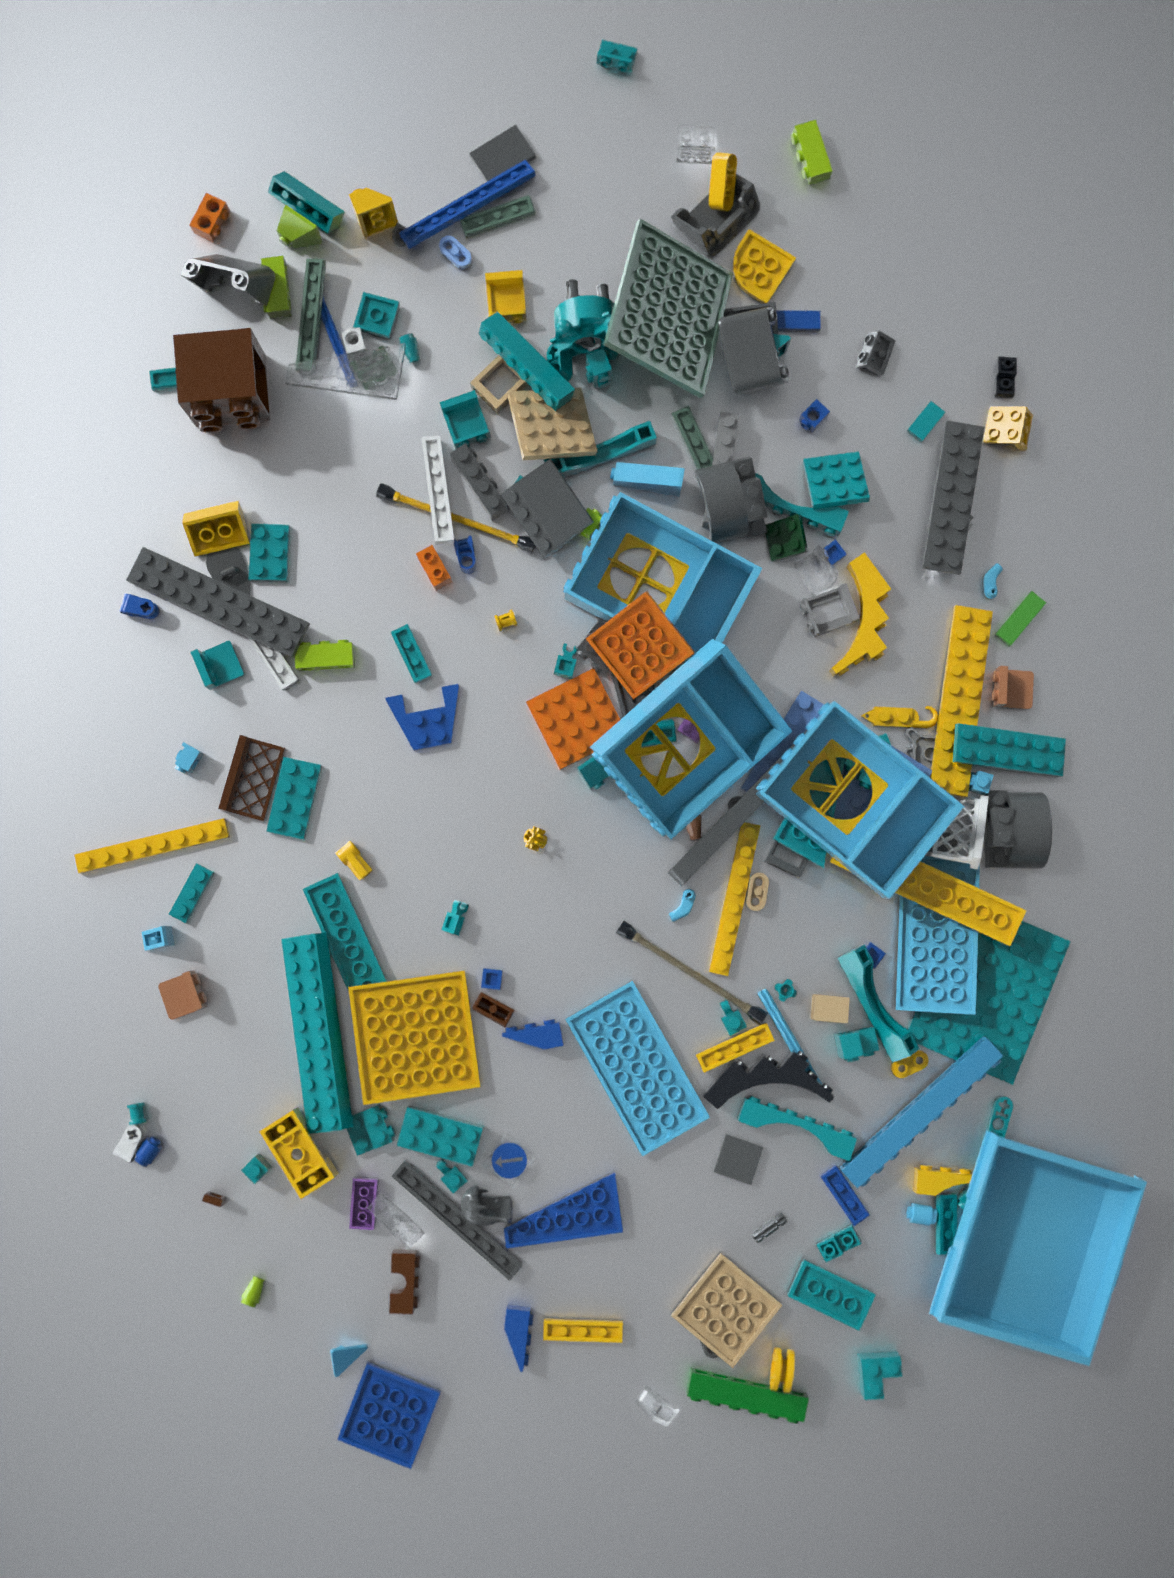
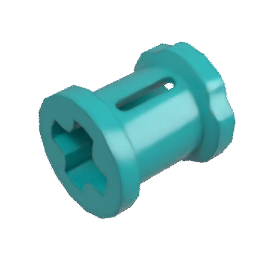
[127,1102,147,1125]

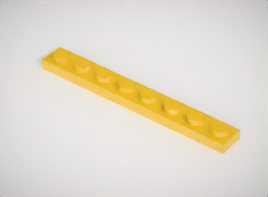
[74,818,230,873]
[709,822,761,976]

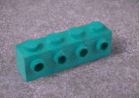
[267,171,345,233]

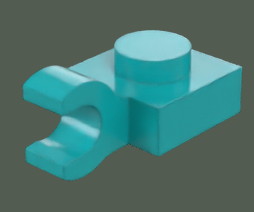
[441,900,469,936]
[719,1000,747,1036]
[436,1159,468,1194]

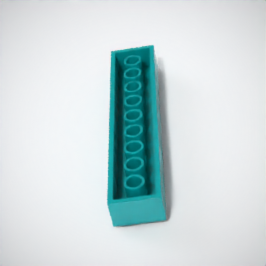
[281,932,353,1134]

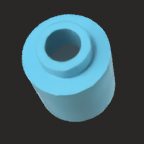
[906,1203,937,1226]

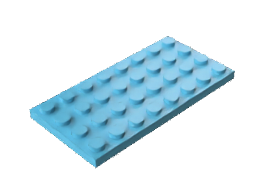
[896,856,980,1015]
[565,981,710,1157]

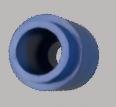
[134,1136,162,1167]

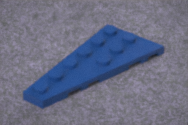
[504,1172,623,1249]

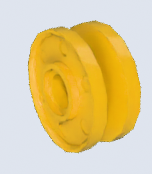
[770,1347,795,1393]

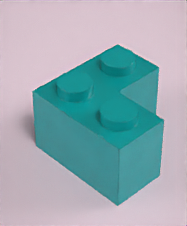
[834,1026,879,1062]
[857,1351,903,1400]

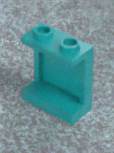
[439,390,491,449]

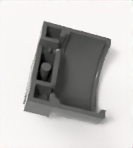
[694,456,768,543]
[985,790,1052,869]

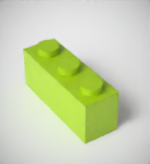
[791,120,833,185]
[261,256,292,319]
[295,640,355,671]

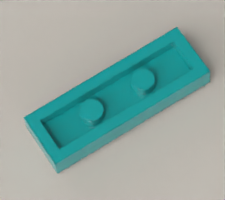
[391,624,432,684]
[168,863,215,923]
[936,1193,957,1255]

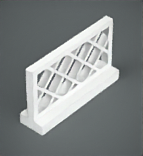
[932,795,989,869]

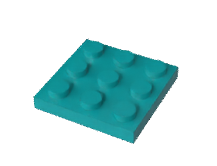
[803,451,870,509]

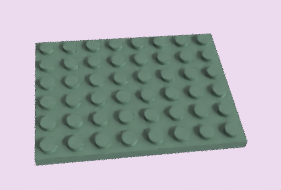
[604,218,733,398]

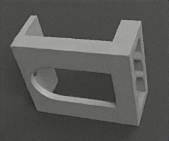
[800,583,860,637]

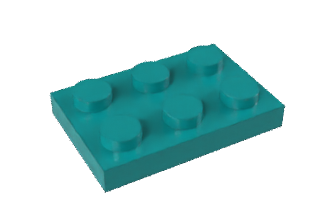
[249,524,290,582]

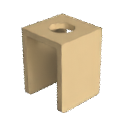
[811,994,850,1023]

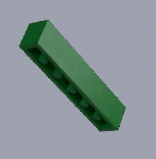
[686,1368,809,1424]

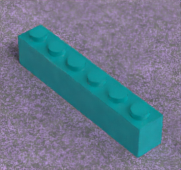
[478,312,575,411]

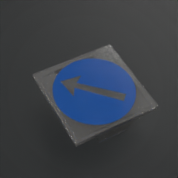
[482,1133,537,1188]

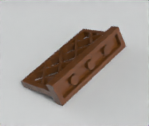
[218,735,285,821]

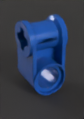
[454,535,477,574]
[119,593,160,620]

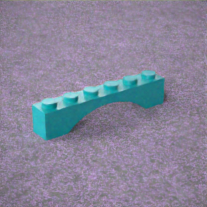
[543,421,657,478]
[739,473,849,537]
[838,944,920,1063]
[737,1095,857,1161]

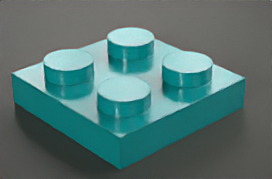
[353,292,400,339]

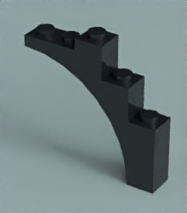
[703,1050,834,1109]

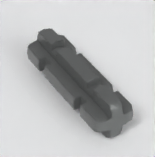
[752,1213,787,1243]

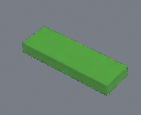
[995,591,1046,647]

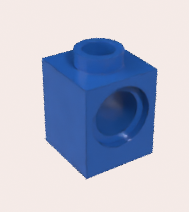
[799,399,830,433]

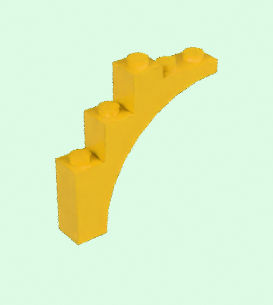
[829,552,891,677]

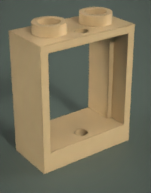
[470,355,529,415]

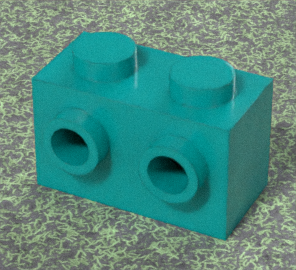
[585,349,612,388]

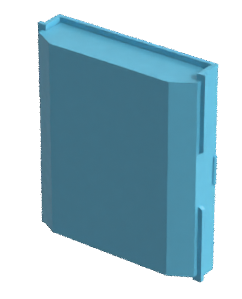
[929,1130,1147,1366]

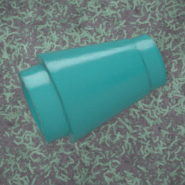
[399,333,420,363]

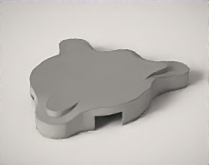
[903,727,936,770]

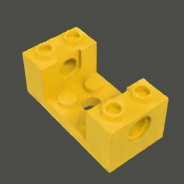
[259,1107,339,1199]

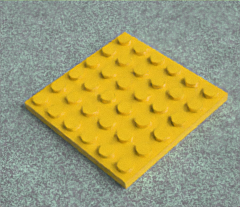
[348,971,480,1105]

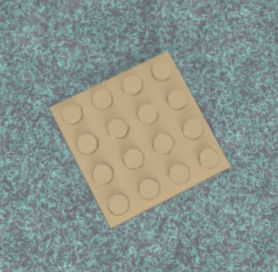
[508,387,597,461]
[671,1253,782,1368]

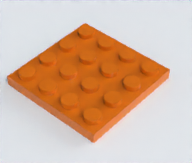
[586,591,695,699]
[526,669,620,770]

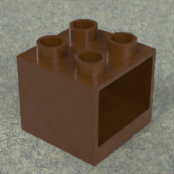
[173,328,271,433]

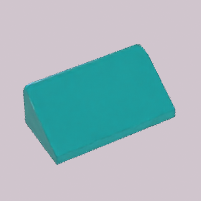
[641,719,677,747]

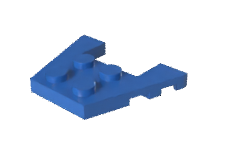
[385,684,459,751]

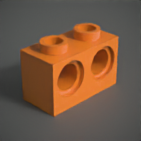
[189,193,230,242]
[416,545,452,591]

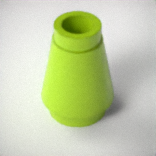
[241,1276,264,1308]

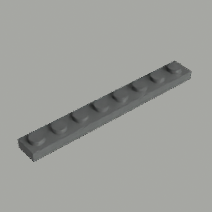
[392,1161,523,1281]

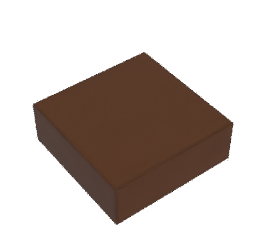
[202,1191,227,1207]

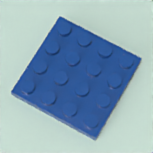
[337,1362,441,1469]

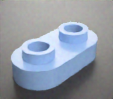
[439,236,472,269]

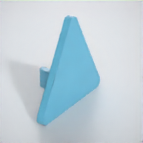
[330,1344,368,1377]

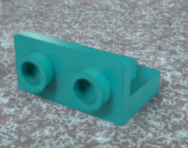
[596,39,638,72]

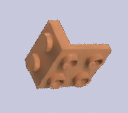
[992,666,1034,709]
[158,971,207,1020]

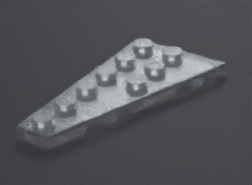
[285,343,406,400]

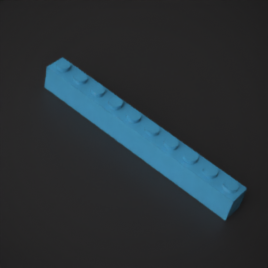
[839,1036,1003,1189]

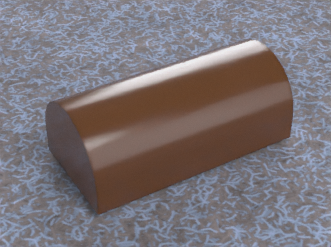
[471,992,515,1028]

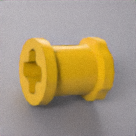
[494,609,517,631]

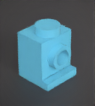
[175,742,204,774]
[969,771,994,795]

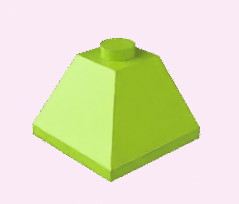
[276,205,323,249]

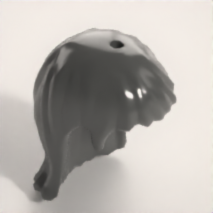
[461,1185,513,1226]

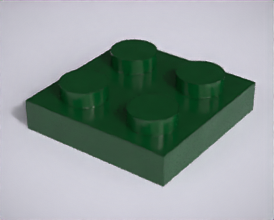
[765,514,808,562]

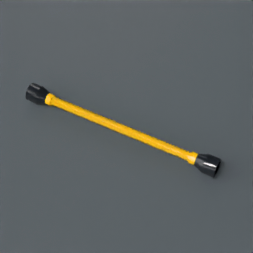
[376,483,535,553]

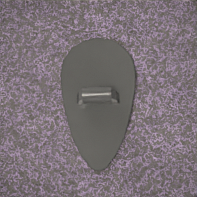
[206,547,250,595]

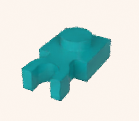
[553,643,577,679]

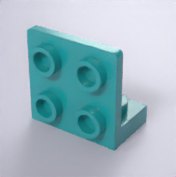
[190,641,244,690]

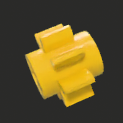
[524,826,548,851]

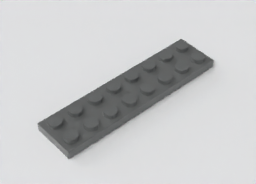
[922,420,985,575]

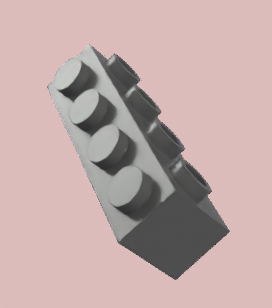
[450,443,508,521]

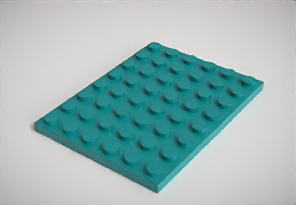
[907,921,1071,1085]

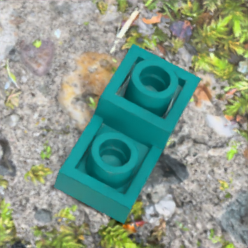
[844,758,872,790]
[816,1224,862,1262]

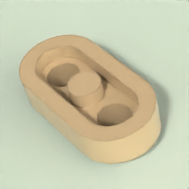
[746,873,769,911]

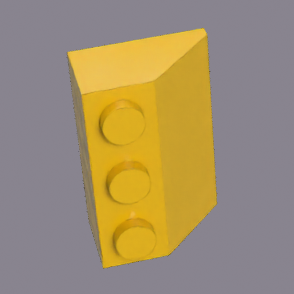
[349,187,398,238]
[182,500,250,557]

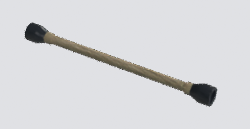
[616,921,768,1025]

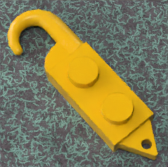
[861,706,938,728]

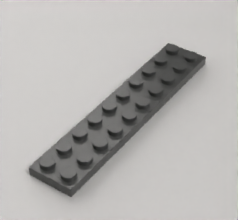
[126,547,310,658]

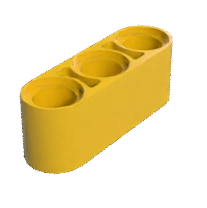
[708,152,737,211]

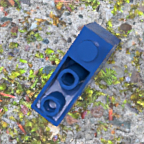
[502,1019,564,1049]
[504,1304,534,1372]

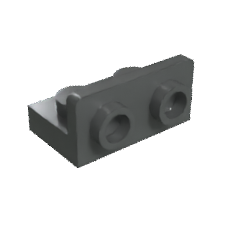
[856,330,896,376]

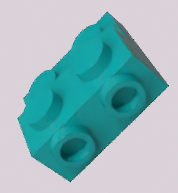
[347,1104,396,1156]

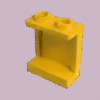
[485,270,527,323]

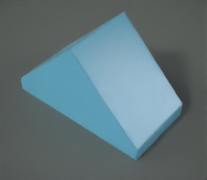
[142,926,175,951]

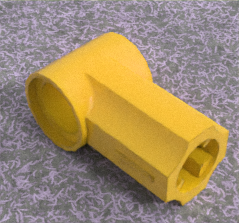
[336,841,373,881]

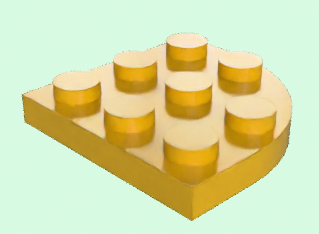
[733,229,796,304]

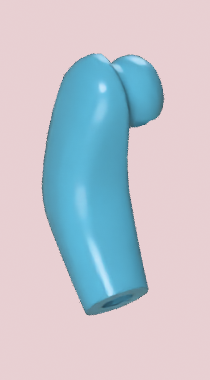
[983,563,1003,599]
[669,889,696,922]

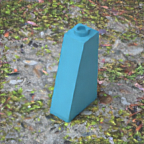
[610,462,685,497]

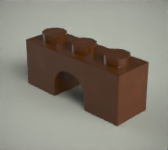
[389,1249,420,1314]

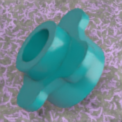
[774,979,797,1002]

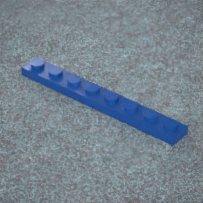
[399,160,536,249]

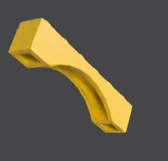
[913,1164,973,1196]

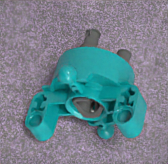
[547,279,619,381]

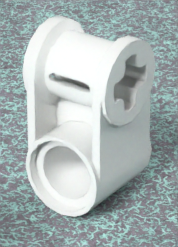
[113,1124,147,1163]

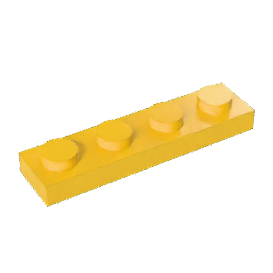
[695,1022,775,1073]
[543,1318,623,1343]

